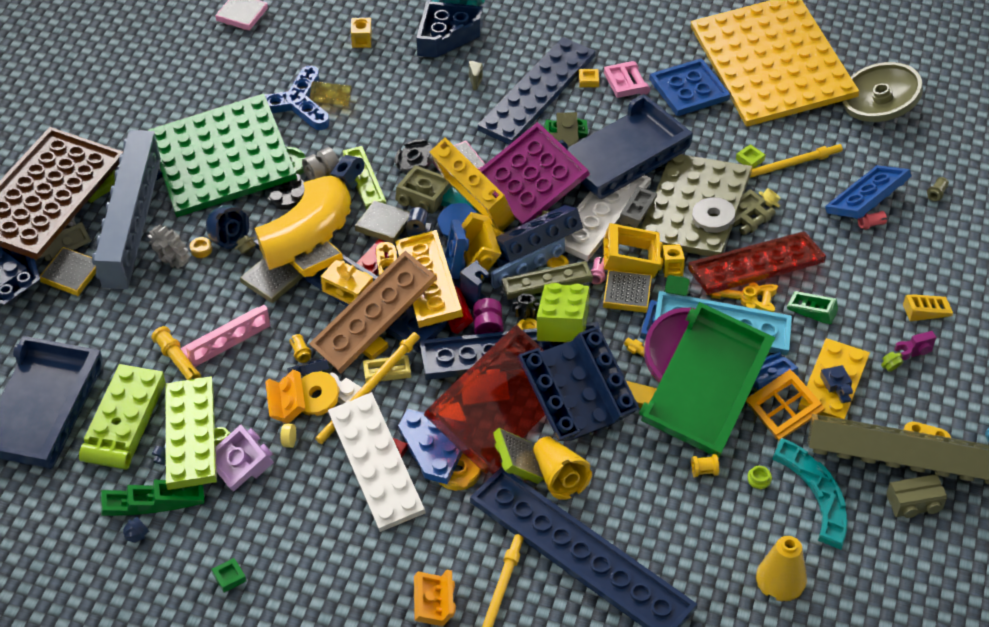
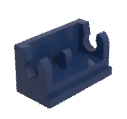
[460,260,488,310]

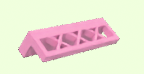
[180,305,270,367]

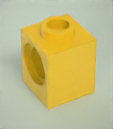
[351,18,372,48]

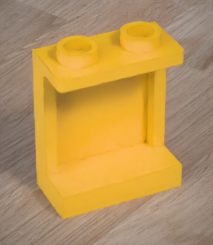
[461,212,501,280]

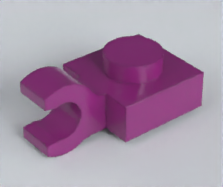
[894,331,937,360]

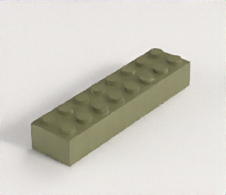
[807,414,989,484]

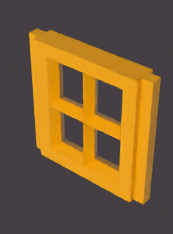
[746,369,825,441]

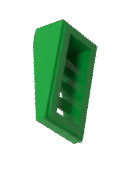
[665,275,690,296]
[787,291,838,325]

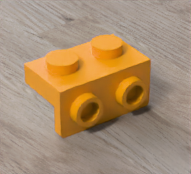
[414,570,456,627]

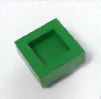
[212,558,247,593]

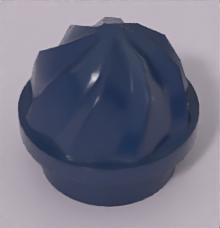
[123,517,150,543]

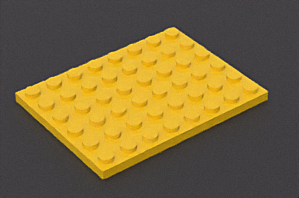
[691,0,859,127]

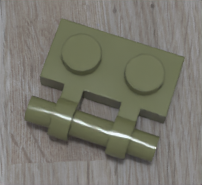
[733,189,776,235]

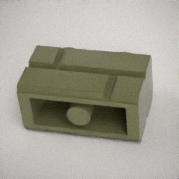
[886,474,947,518]

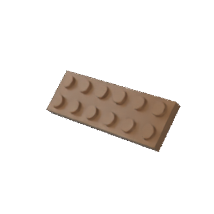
[309,250,437,374]

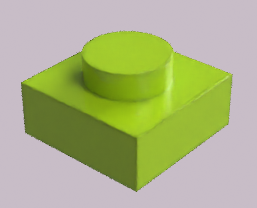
[736,144,766,169]

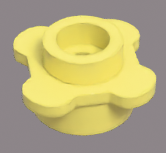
[759,188,781,208]

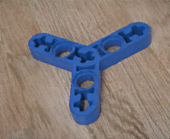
[265,66,329,130]

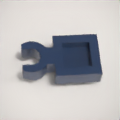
[287,358,329,375]

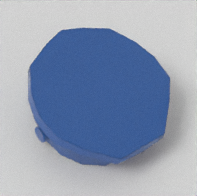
[437,203,476,239]

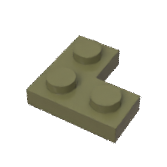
[550,112,578,147]

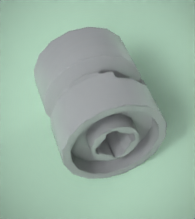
[302,147,339,180]

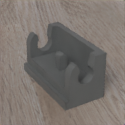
[620,187,657,229]

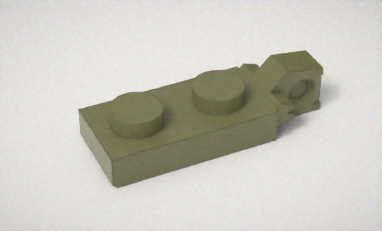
[35,222,91,261]

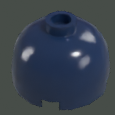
[206,205,250,249]

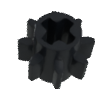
[512,294,540,320]

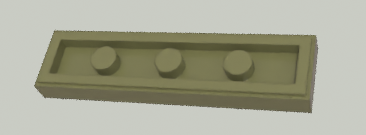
[502,261,593,300]

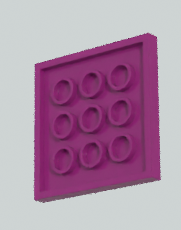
[479,122,590,225]

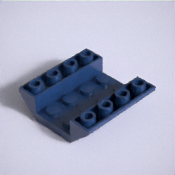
[517,326,640,441]

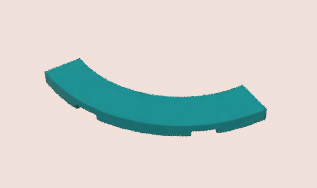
[772,438,848,550]

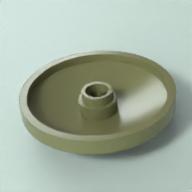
[842,62,923,122]

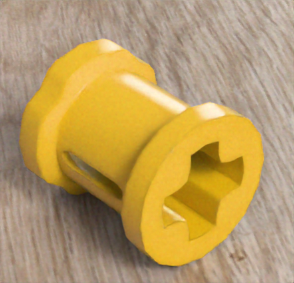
[691,454,719,477]

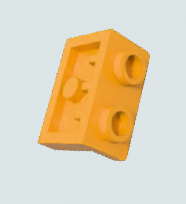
[265,370,305,424]

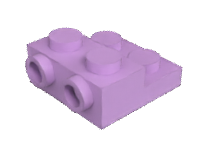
[216,425,274,491]

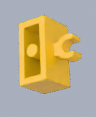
[321,260,373,304]

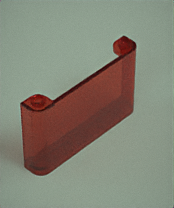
[423,324,545,475]

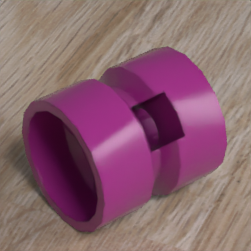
[473,298,503,335]

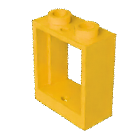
[603,223,663,279]

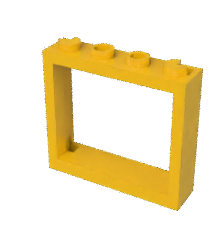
[429,137,515,231]

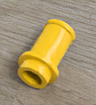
[289,334,312,363]

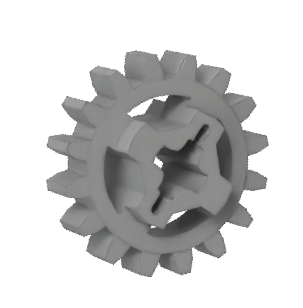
[148,225,190,269]

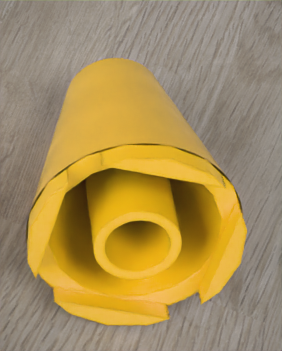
[533,436,592,500]
[756,536,807,601]

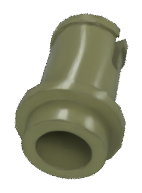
[927,177,949,201]

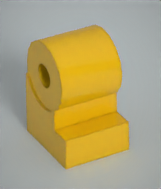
[661,244,685,277]

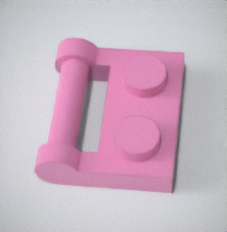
[604,61,650,98]

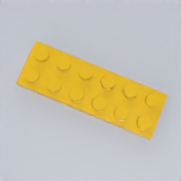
[395,230,463,328]

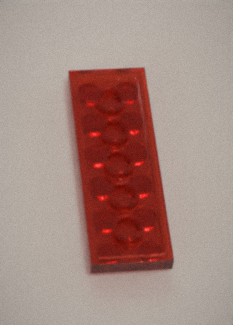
[688,231,826,295]

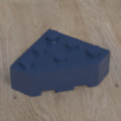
[416,1,483,58]

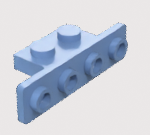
[491,238,565,289]

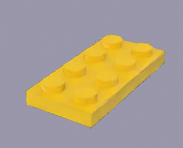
[798,338,870,419]

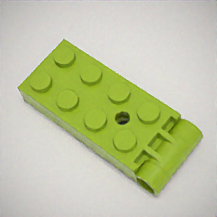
[79,364,166,470]

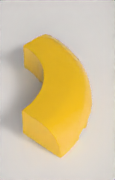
[255,176,352,270]

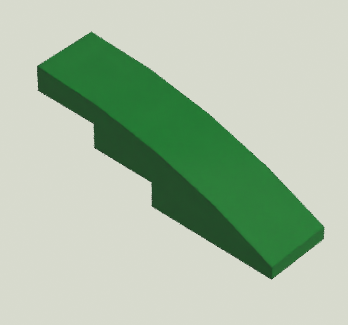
[100,480,204,516]

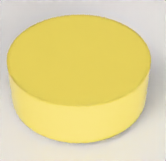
[280,424,296,448]

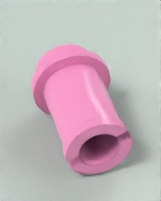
[591,257,606,284]

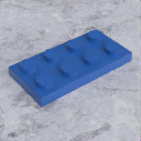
[825,165,912,219]

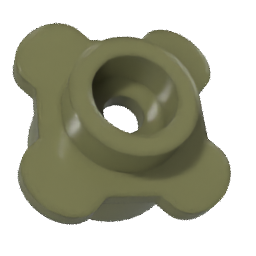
[234,235,256,254]

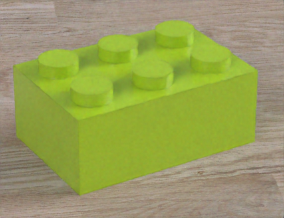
[537,283,589,342]

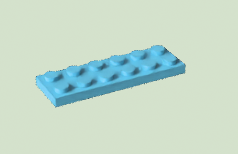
[654,291,792,356]

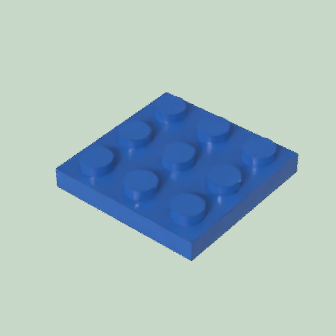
[649,58,730,116]

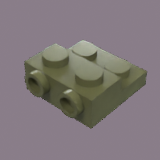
[395,165,452,214]

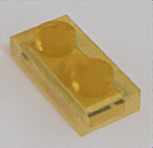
[310,81,352,106]

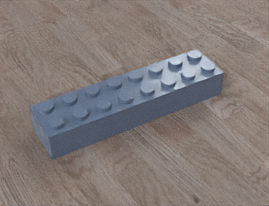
[92,130,161,289]

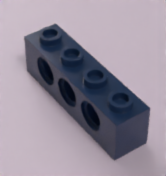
[496,205,583,262]

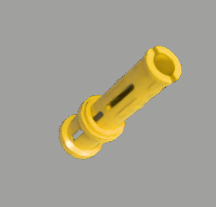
[151,326,201,380]

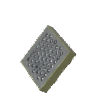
[355,200,410,244]
[240,258,303,303]

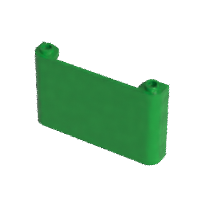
[638,302,775,458]

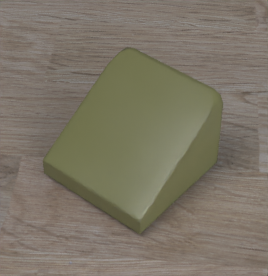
[469,61,483,91]

